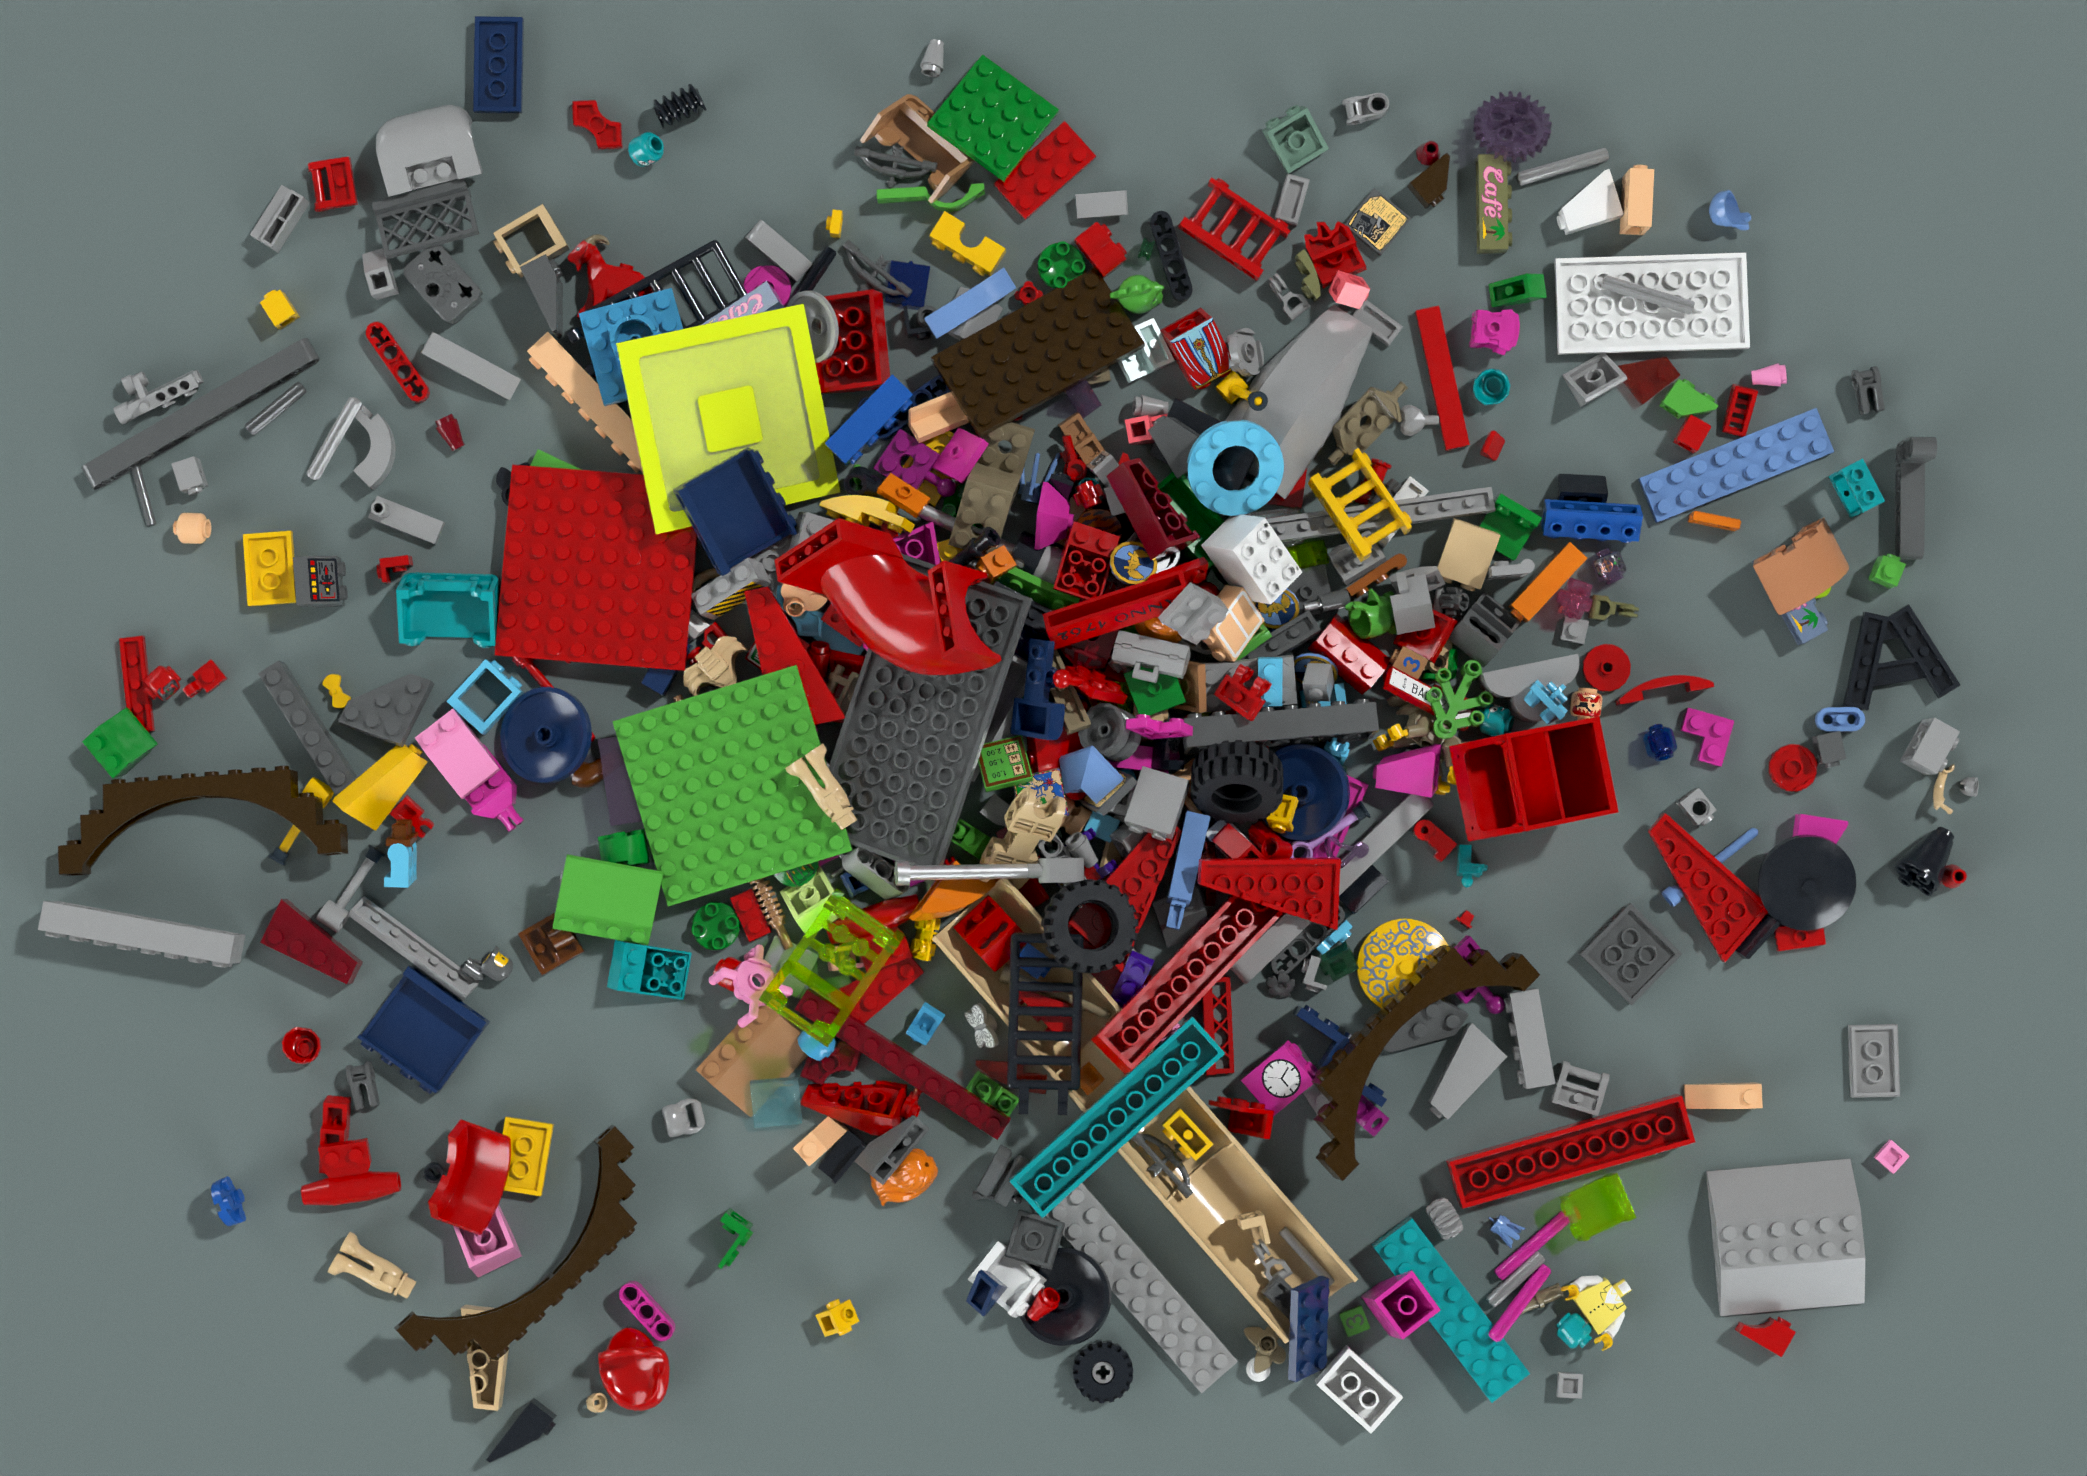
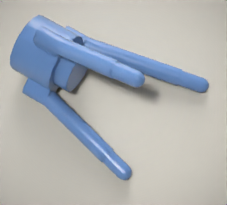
[1018,453,1060,503]

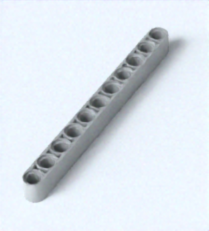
[1230,794,1434,984]

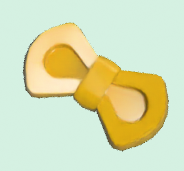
[322,674,351,709]

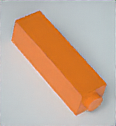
[1508,542,1587,623]

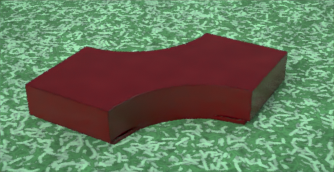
[800,1041,862,1086]

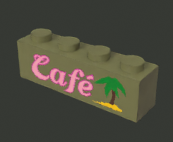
[1475,154,1512,254]

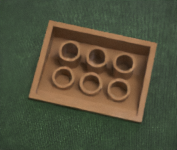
[696,1003,808,1117]

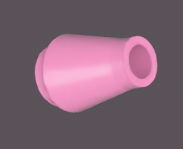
[1751,363,1787,387]

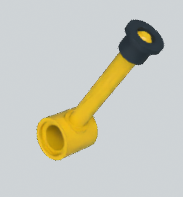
[1215,371,1268,411]
[268,777,334,866]

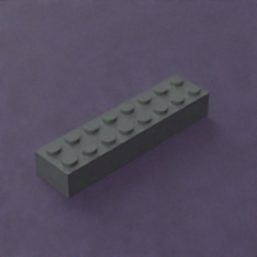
[1181,699,1379,755]

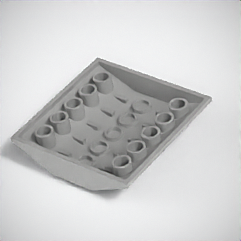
[1706,1158,1866,1316]

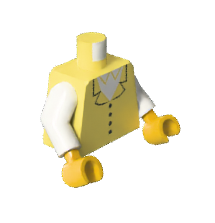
[1561,1275,1632,1351]

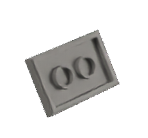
[1848,1024,1900,1098]

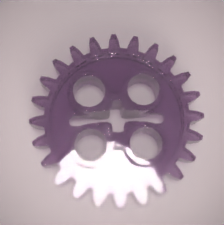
[1473,91,1552,163]

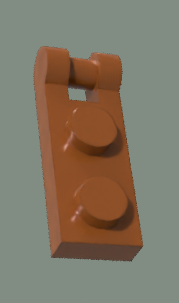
[1346,554,1407,598]

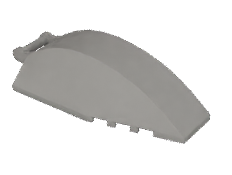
[1225,304,1373,499]

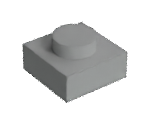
[1559,616,1589,645]
[1556,1372,1583,1399]

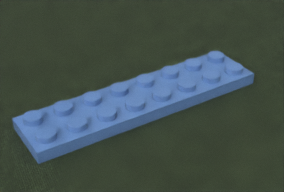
[1638,408,1834,523]

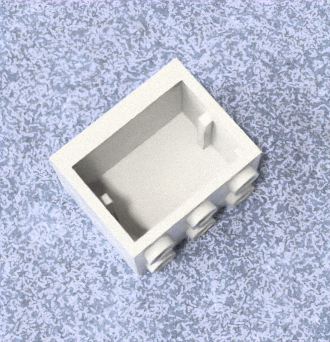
[1201,514,1302,604]

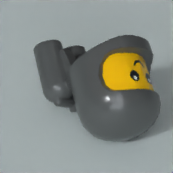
[462,946,513,981]

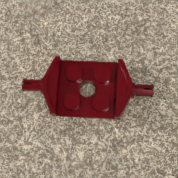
[1060,581,1120,669]

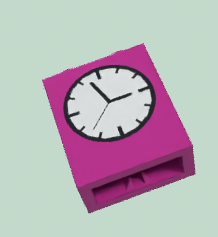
[1241,1040,1318,1117]

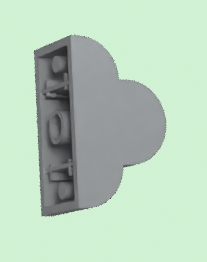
[1478,654,1579,723]

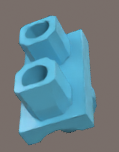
[1524,679,1568,724]

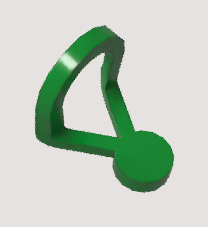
[1422,649,1458,681]

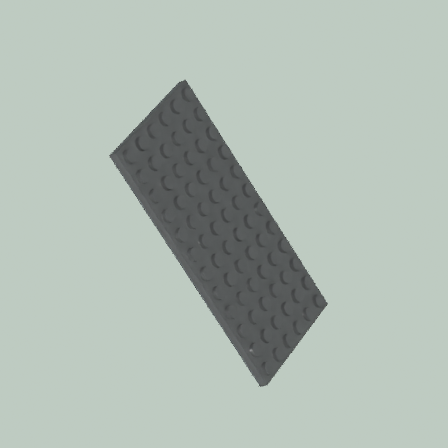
[829,554,1032,866]

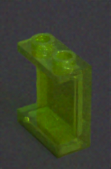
[1559,1173,1637,1241]

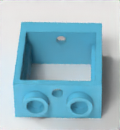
[446,659,524,735]

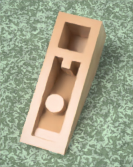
[1684,1082,1763,1109]

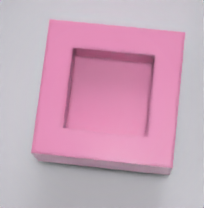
[1874,1139,1909,1174]

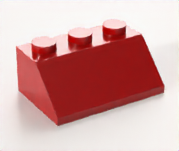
[1308,613,1390,695]

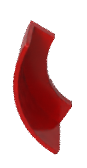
[428,1119,511,1235]

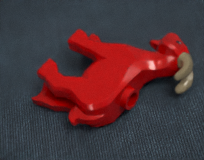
[567,234,654,319]

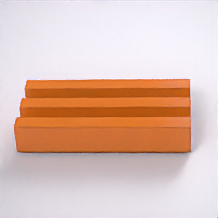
[1688,511,1741,531]

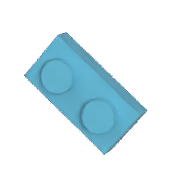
[1257,657,1283,707]

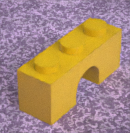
[930,211,1006,276]

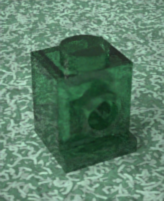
[1319,940,1359,982]

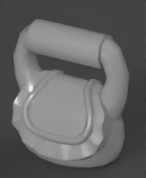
[662,1098,706,1137]

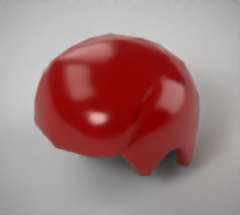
[282,1027,321,1064]

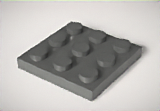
[1579,903,1682,1005]

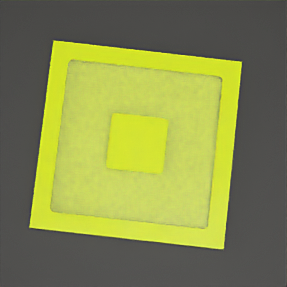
[616,304,840,534]

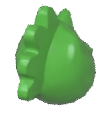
[1110,275,1164,314]
[1345,588,1397,639]

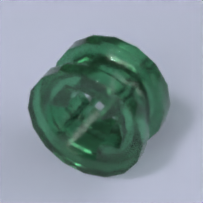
[1138,237,1156,262]

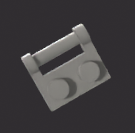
[1486,559,1535,580]
[1551,1060,1610,1116]

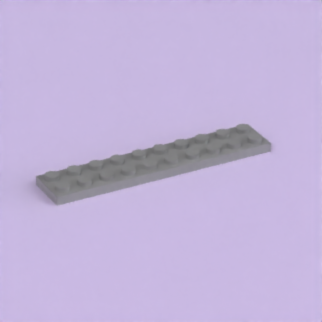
[1046,1183,1238,1393]

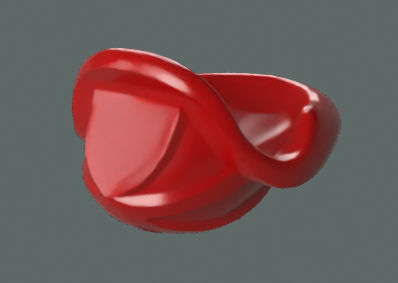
[598,1328,670,1411]

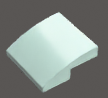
[1118,318,1175,384]

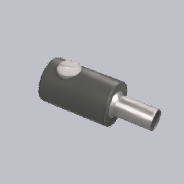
[1303,589,1350,613]

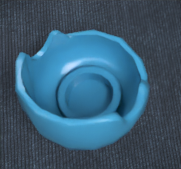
[797,1025,836,1061]

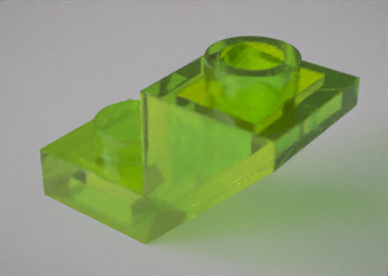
[1286,540,1329,569]

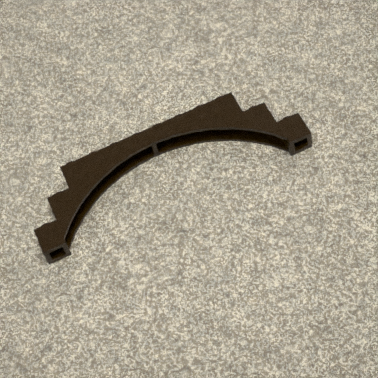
[58,766,348,876]
[1311,945,1540,1181]
[394,1125,637,1359]

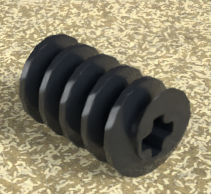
[653,84,707,129]

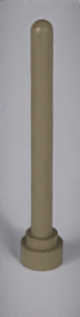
[999,963,1111,1019]

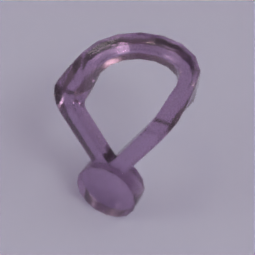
[1324,836,1369,869]

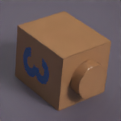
[1389,646,1428,680]

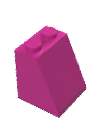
[1361,1270,1441,1340]

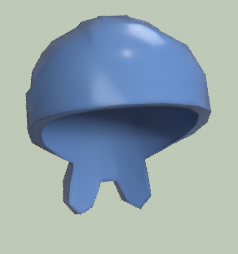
[1709,190,1751,230]

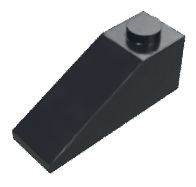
[486,1398,557,1462]

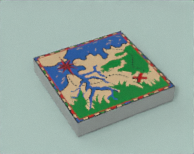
[1013,768,1070,817]

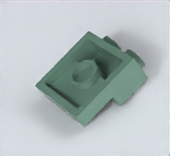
[1262,105,1329,174]

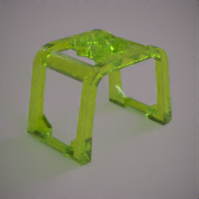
[759,888,905,1047]

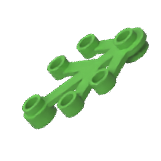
[1426,660,1493,739]

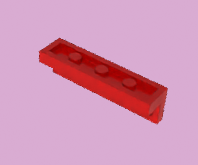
[1202,977,1234,1075]

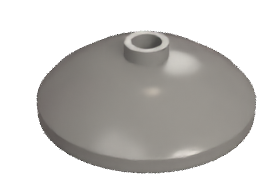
[787,290,839,363]

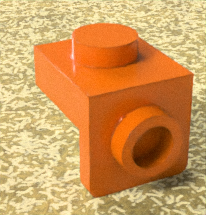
[975,545,1017,584]

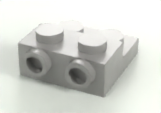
[1158,582,1229,645]

